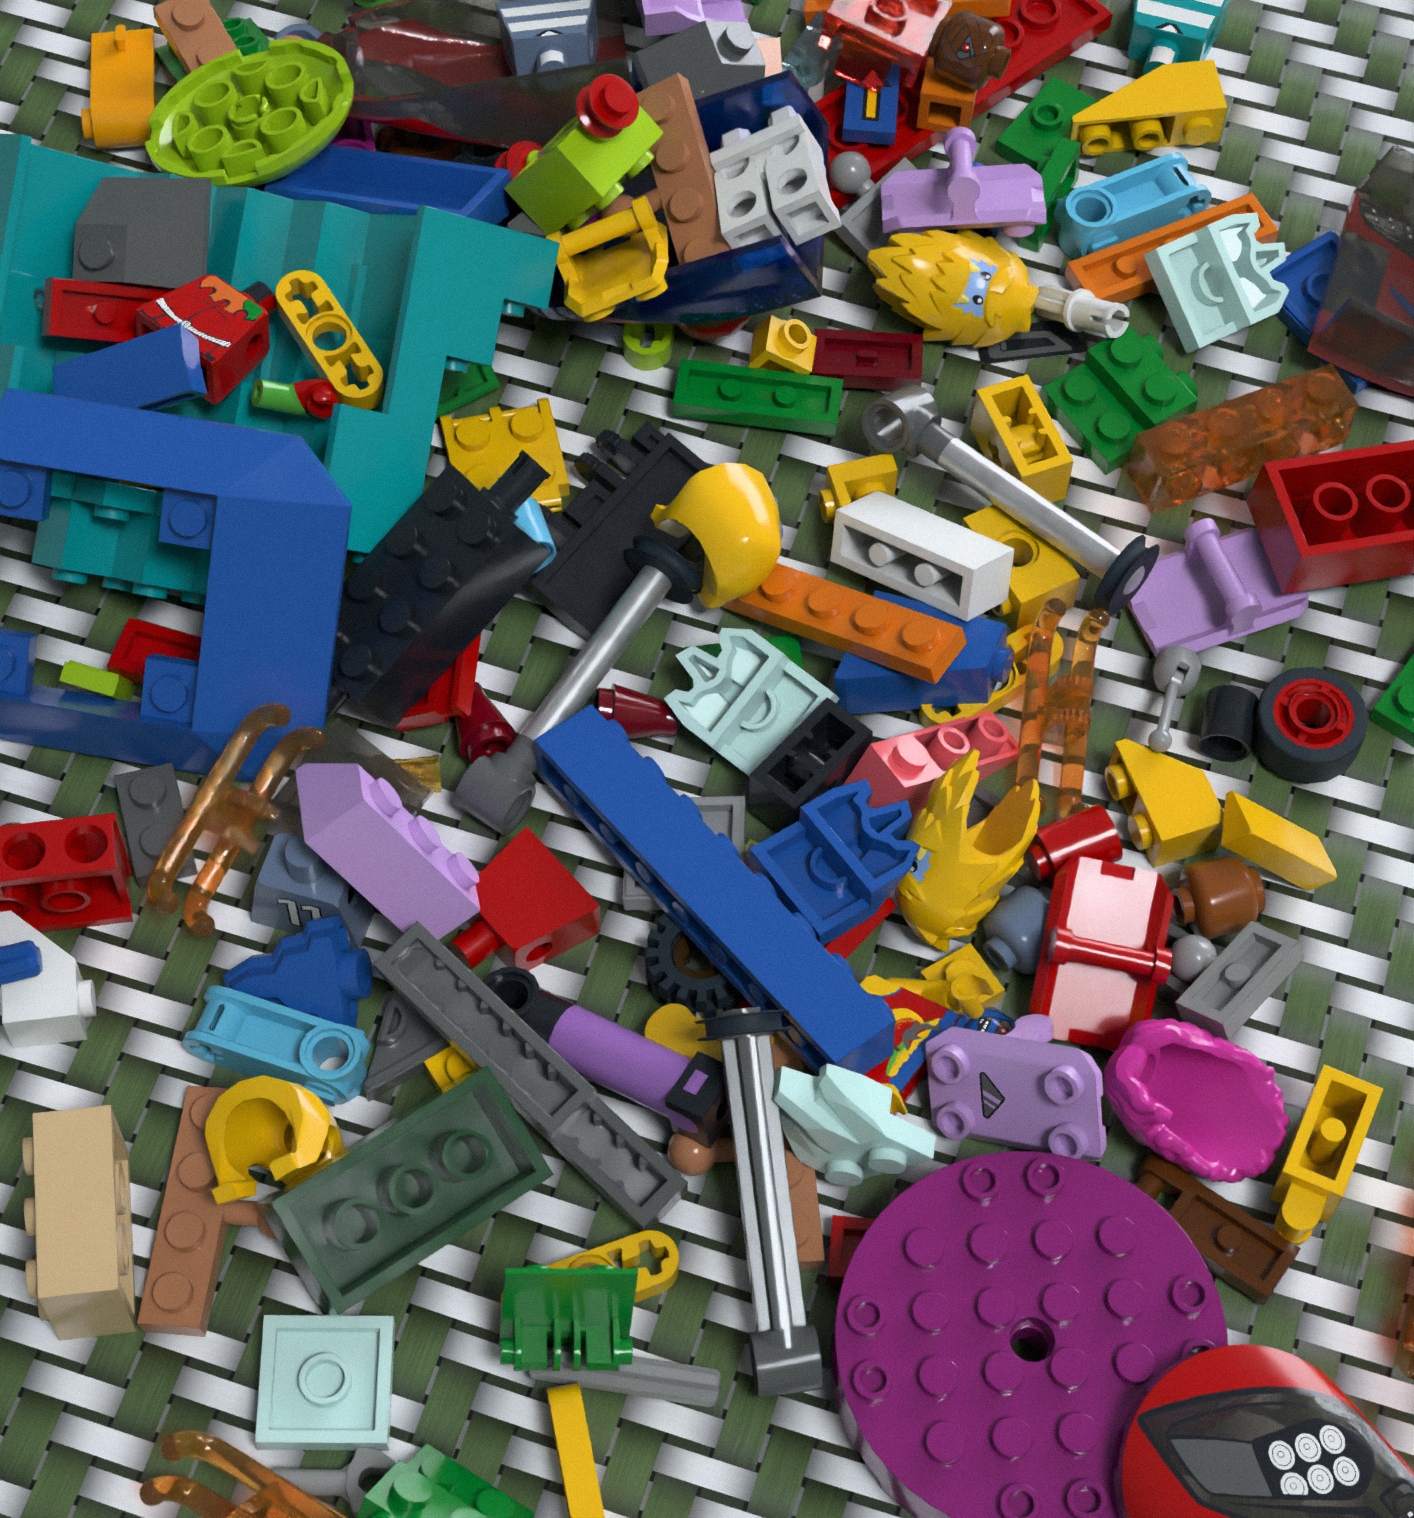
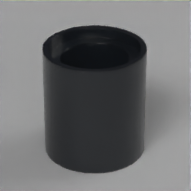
[1198,685,1259,762]

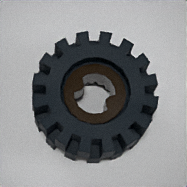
[645,914,744,1019]

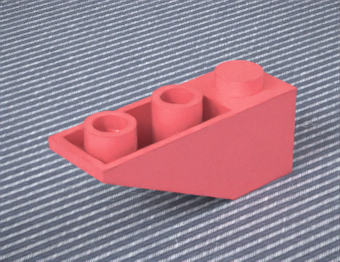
[843,711,1025,822]

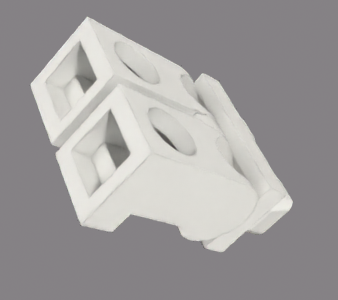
[709,105,842,269]

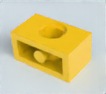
[962,504,1080,632]

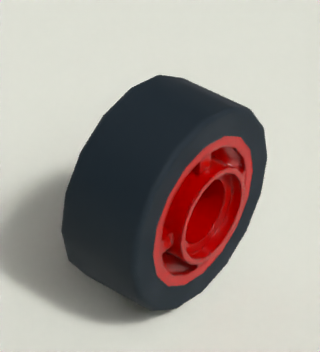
[1252,667,1369,783]

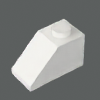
[0,911,96,1048]

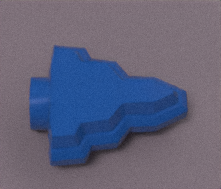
[223,914,373,1028]

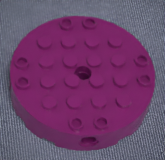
[830,1151,1228,1518]

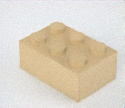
[22,1105,137,1341]

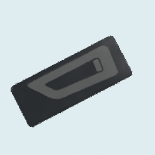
[978,320,1088,364]

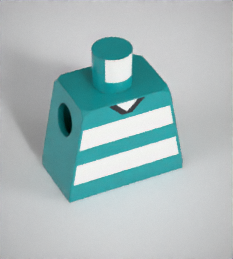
[1127,0,1231,75]

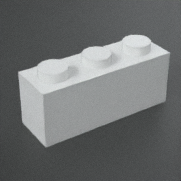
[830,490,1015,622]

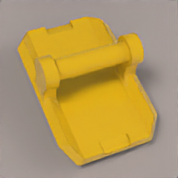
[546,196,669,322]

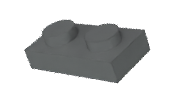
[114,762,198,888]

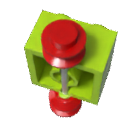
[494,74,664,235]

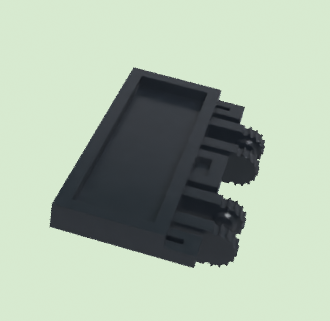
[522,421,710,642]

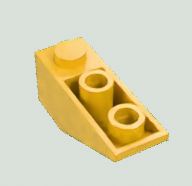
[1068,60,1227,156]

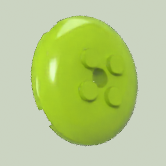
[145,39,354,188]

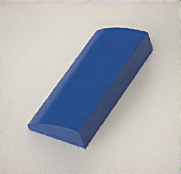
[264,145,513,225]

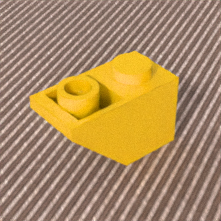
[1105,739,1224,868]

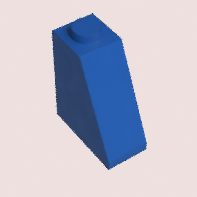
[834,590,1014,714]

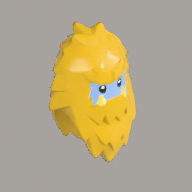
[866,229,1039,348]
[895,749,1040,953]

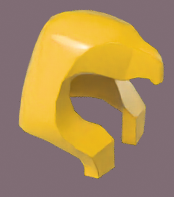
[650,463,782,609]
[205,1075,344,1205]

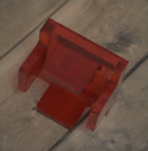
[817,0,953,93]

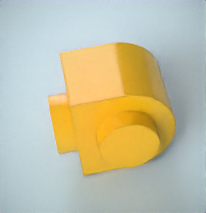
[748,315,817,375]

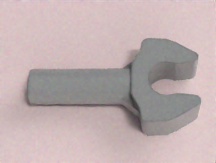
[272,1447,396,1518]

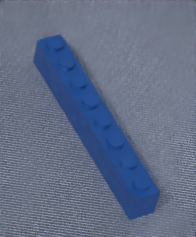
[534,704,896,1076]

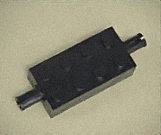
[326,450,551,728]

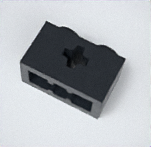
[748,697,873,832]

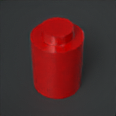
[1025,804,1123,886]

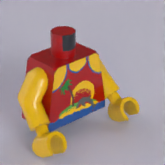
[860,970,994,1116]

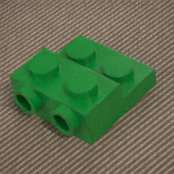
[1040,325,1198,475]
[356,1443,536,1518]

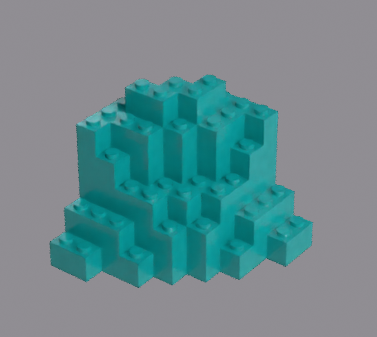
[0,134,560,605]

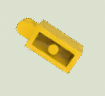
[1269,1064,1383,1246]

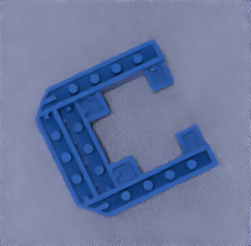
[0,388,353,784]

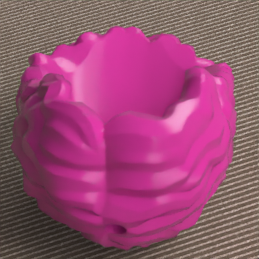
[1104,1019,1290,1183]

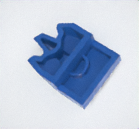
[749,779,920,946]

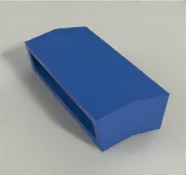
[52,323,207,412]

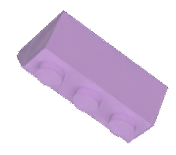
[295,763,481,940]

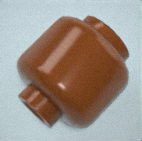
[1171,856,1265,940]

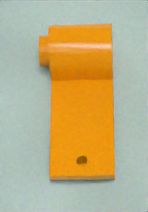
[81,25,157,150]

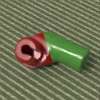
[251,378,339,419]

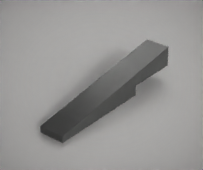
[373,921,688,1232]

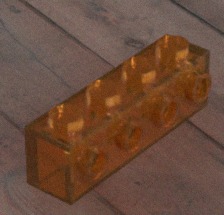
[1127,363,1359,514]

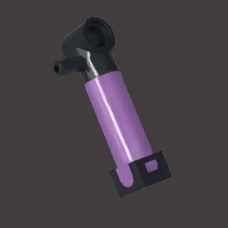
[483,966,730,1149]

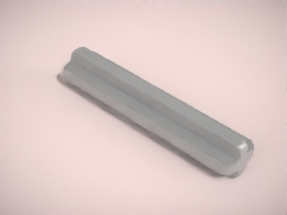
[529,1346,721,1407]

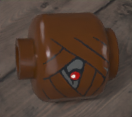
[928,10,1012,90]

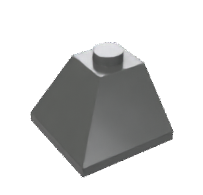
[631,20,766,147]
[72,177,212,291]

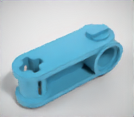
[1054,152,1212,259]
[182,985,371,1107]

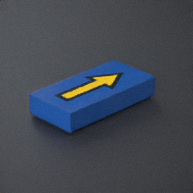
[842,48,902,145]

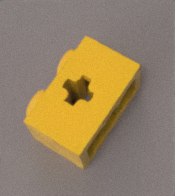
[970,374,1074,503]

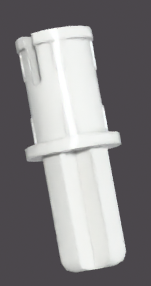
[1034,284,1130,339]

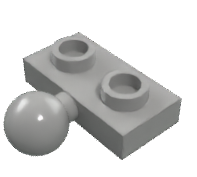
[829,151,918,266]
[1171,921,1304,1040]

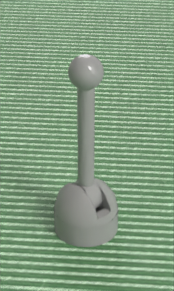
[1148,646,1201,753]

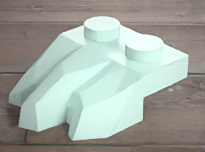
[1143,213,1290,354]
[664,628,839,777]
[773,1063,936,1186]

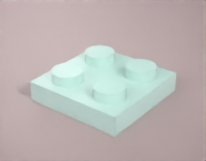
[255,1315,395,1451]

